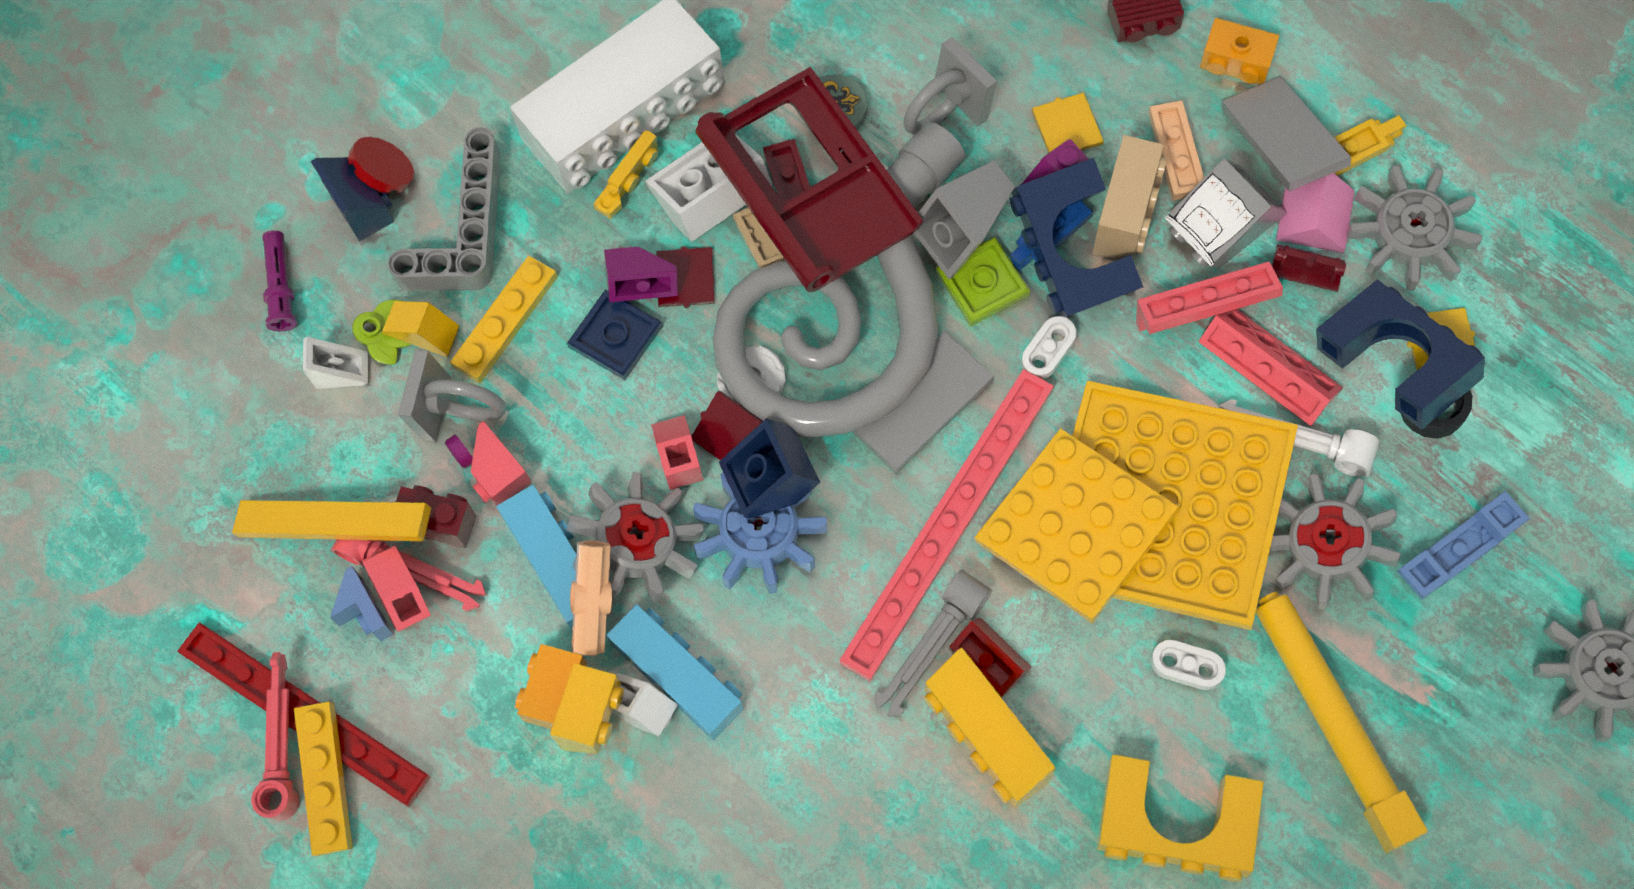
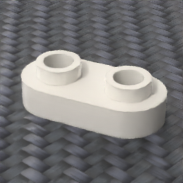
[1021,316,1076,380]
[1151,640,1226,690]

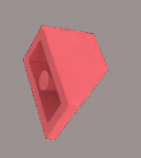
[471,421,532,506]

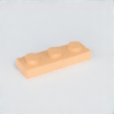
[1148,101,1204,201]

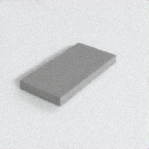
[1221,76,1351,192]
[852,331,994,474]

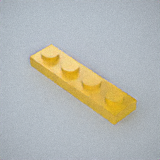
[450,255,558,383]
[294,701,353,856]

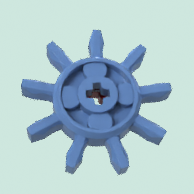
[693,473,827,594]

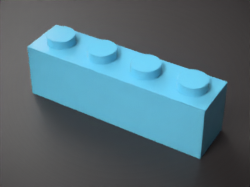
[496,484,577,632]
[606,604,744,741]

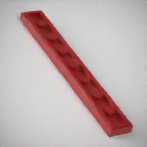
[177,622,431,808]

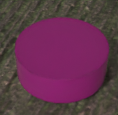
[444,434,473,469]

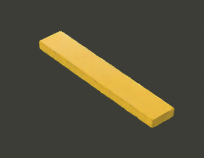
[232,500,431,541]

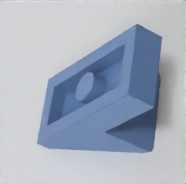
[331,566,393,641]

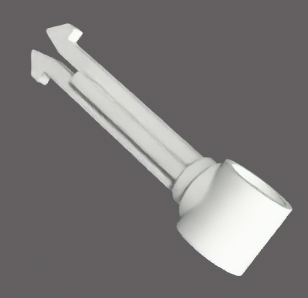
[1220,399,1380,478]

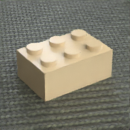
[1092,135,1167,260]

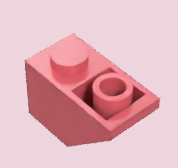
[651,415,704,490]
[362,545,431,632]

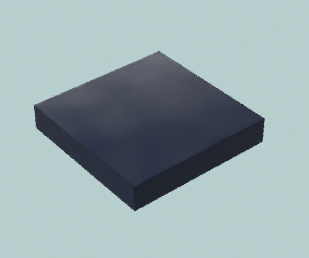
[567,289,663,380]

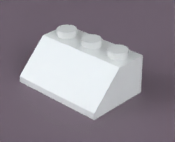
[645,134,773,242]

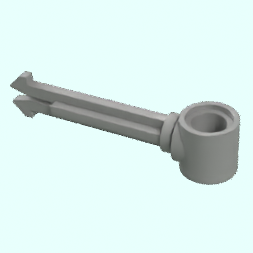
[874,569,992,717]

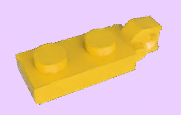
[1334,115,1407,176]
[593,130,659,219]

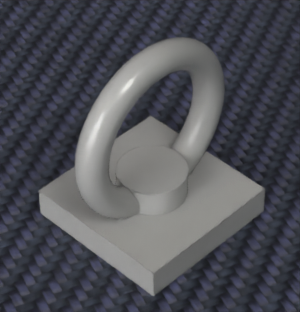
[904,37,997,135]
[398,350,506,442]

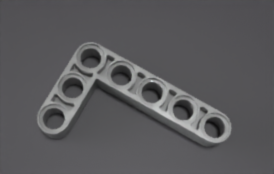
[388,127,500,291]

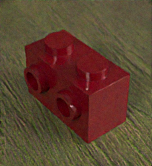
[395,485,476,549]

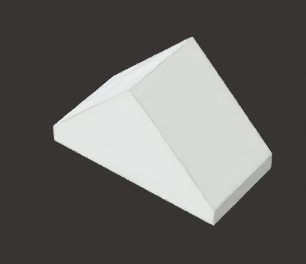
[303,337,368,389]

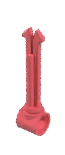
[331,540,486,612]
[251,652,299,821]

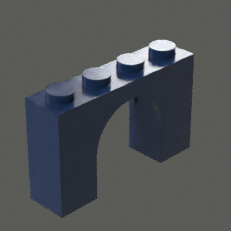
[1009,157,1143,318]
[1316,279,1485,429]

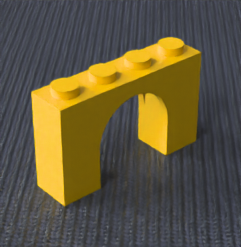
[1096,754,1264,882]

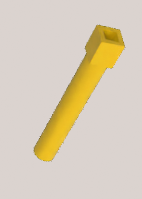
[1256,591,1428,854]

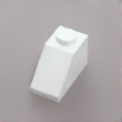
[608,670,678,736]

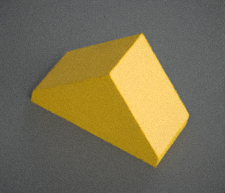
[382,301,460,357]

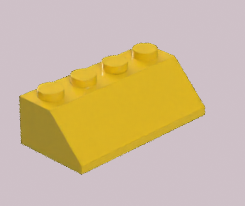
[924,648,1056,808]

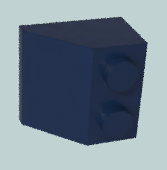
[310,157,394,242]
[719,418,821,519]

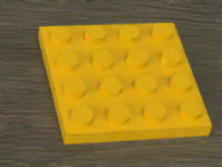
[974,428,1179,624]

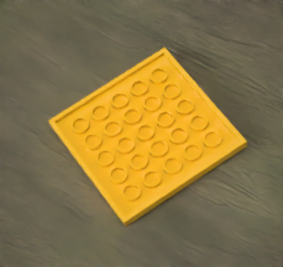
[1072,381,1298,630]

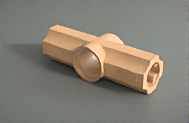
[570,540,612,655]

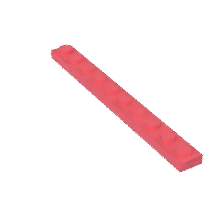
[839,369,1054,682]

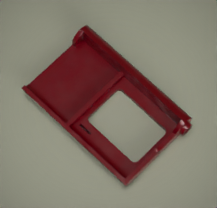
[695,67,923,293]

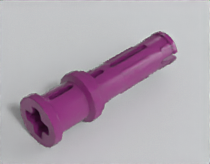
[262,230,297,332]

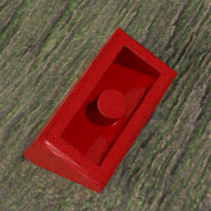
[949,618,1031,698]

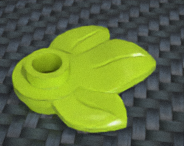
[352,300,412,365]

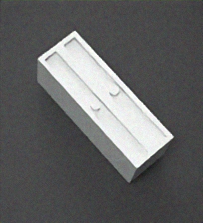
[510,0,725,194]

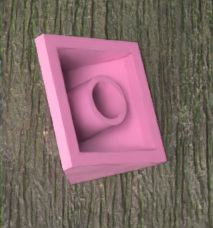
[1276,173,1355,253]

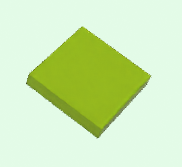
[936,237,1030,327]

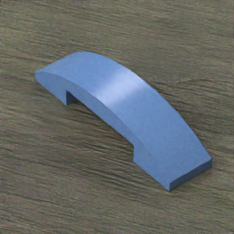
[1397,491,1530,600]

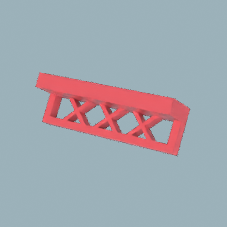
[1136,261,1283,334]
[1198,309,1343,426]

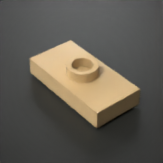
[732,208,785,268]

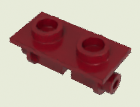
[1272,244,1347,292]

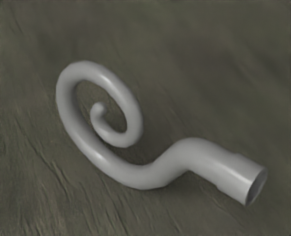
[713,122,966,438]

